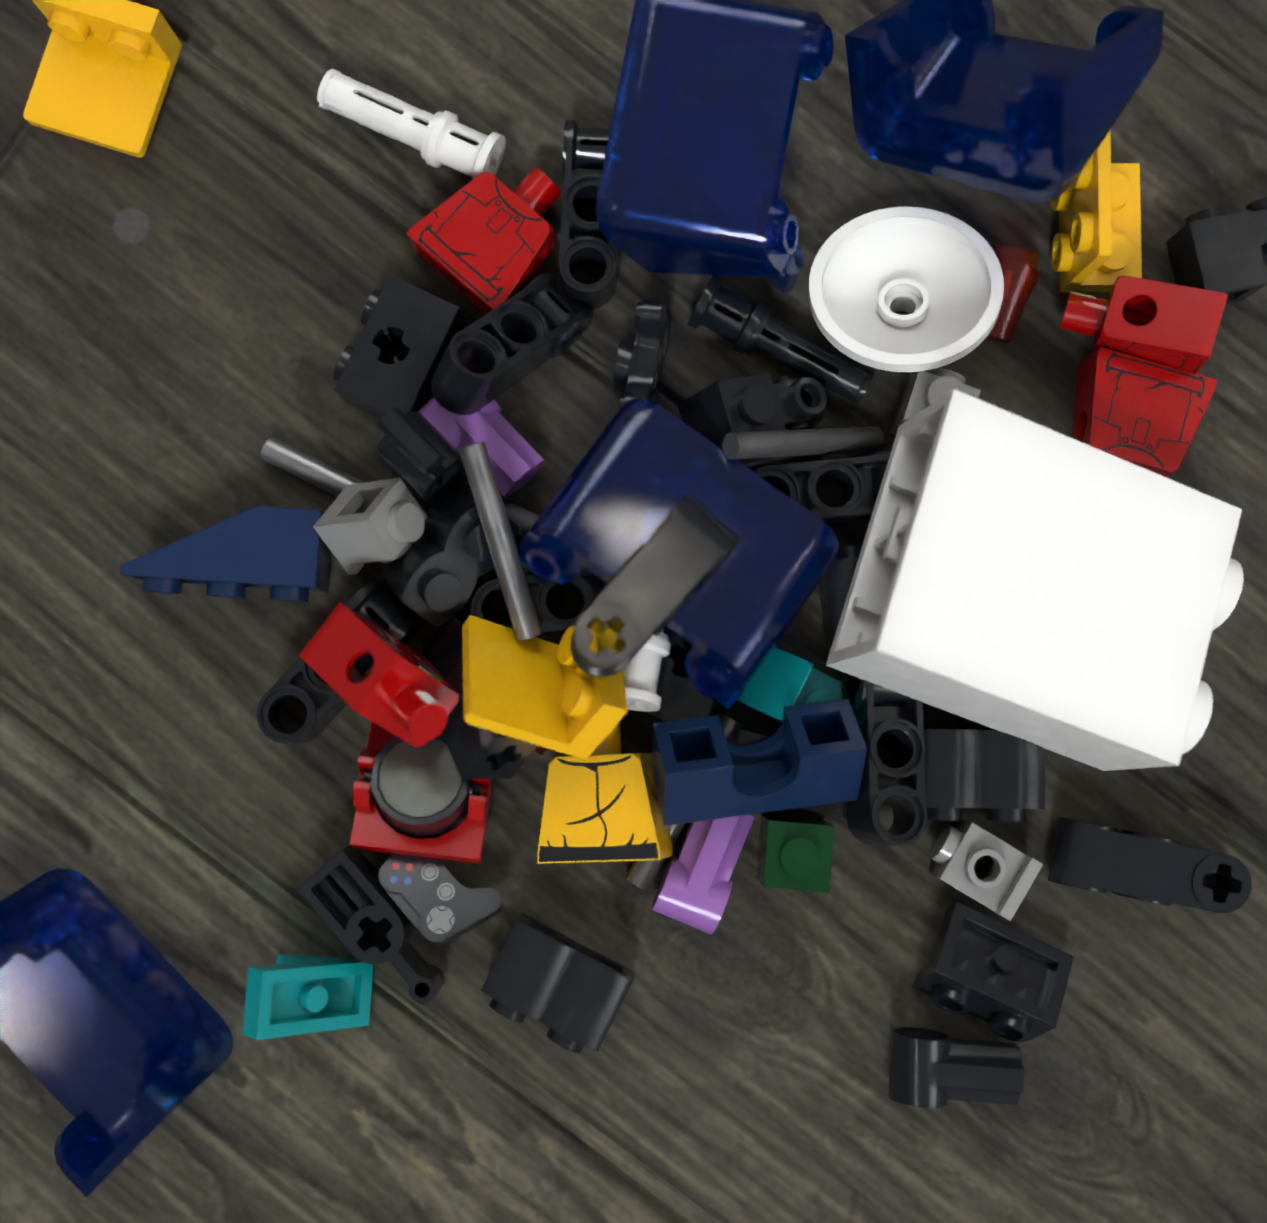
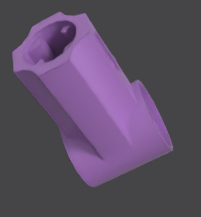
[419,397,545,499]
[651,814,755,935]

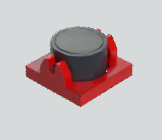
[350,722,494,864]

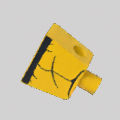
[537,721,673,864]

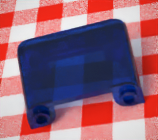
[596,0,834,277]
[845,0,1164,203]
[517,398,839,709]
[0,868,233,1198]

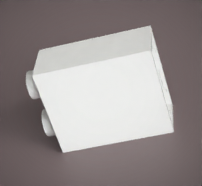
[826,389,1244,771]

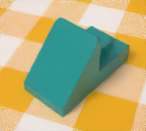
[728,640,843,724]
[243,953,374,1040]

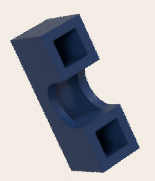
[652,699,867,826]

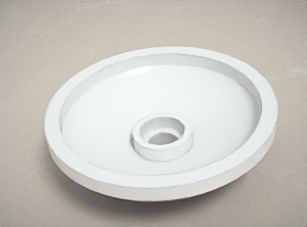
[809,207,1004,372]

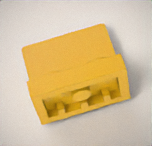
[23,0,182,158]
[1050,126,1142,292]
[462,615,628,760]

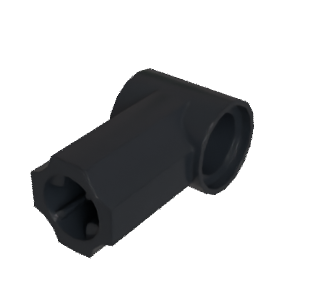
[888,1027,1024,1108]

